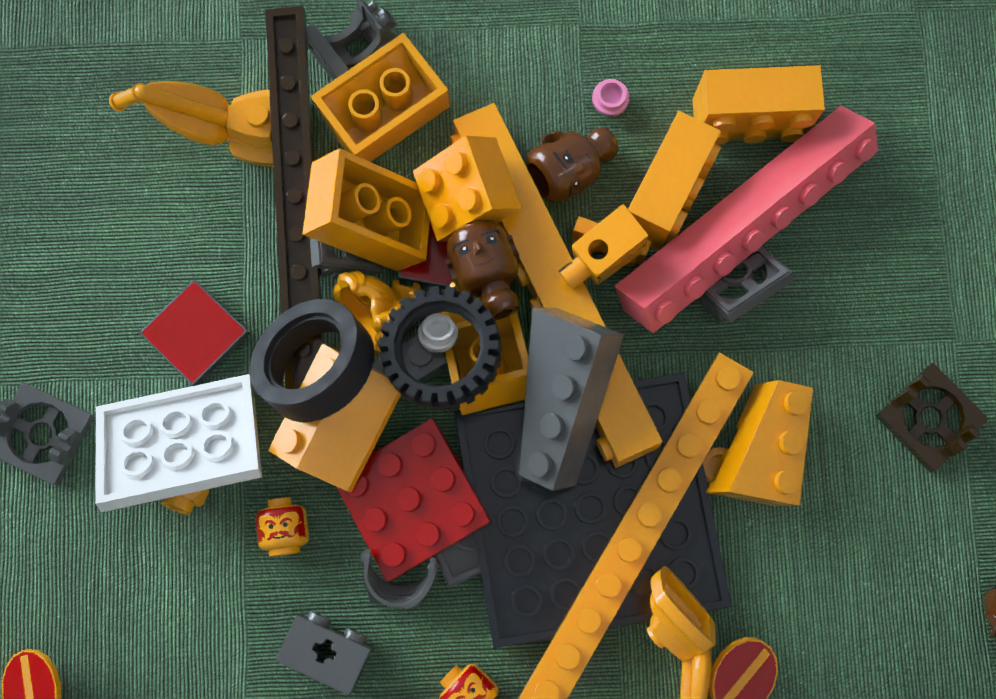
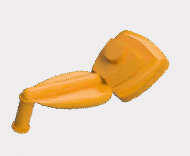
[109,81,273,167]
[647,566,716,699]

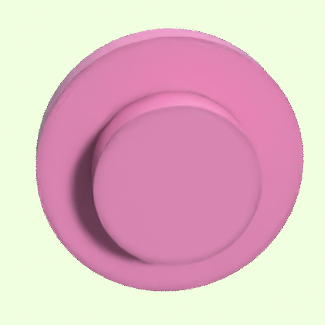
[592,79,629,116]

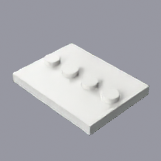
[96,374,262,512]

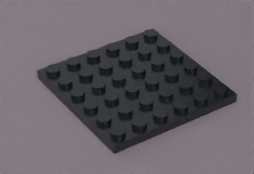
[454,372,731,648]

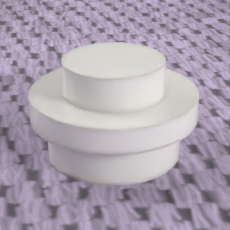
[418,313,458,352]

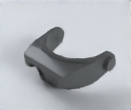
[360,549,439,610]

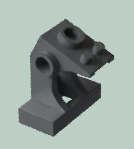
[307,0,399,81]

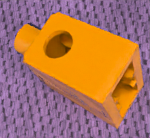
[558,204,648,290]

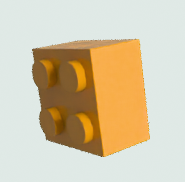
[413,135,522,242]
[445,311,529,416]

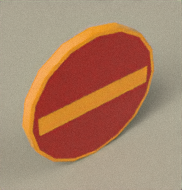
[709,637,778,699]
[2,649,61,699]

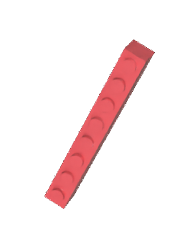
[614,106,878,333]

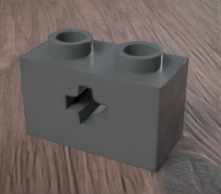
[275,610,374,695]

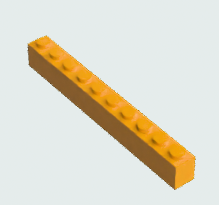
[450,103,663,468]

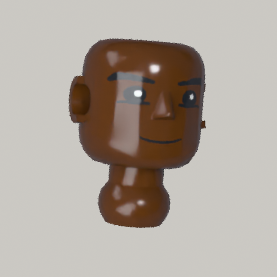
[526,127,619,202]
[446,220,520,320]

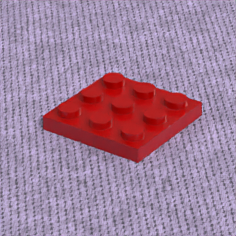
[336,418,492,582]

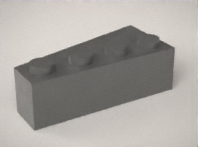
[519,307,624,491]

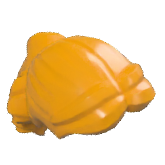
[332,270,401,357]

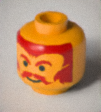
[255,497,309,557]
[439,664,499,699]

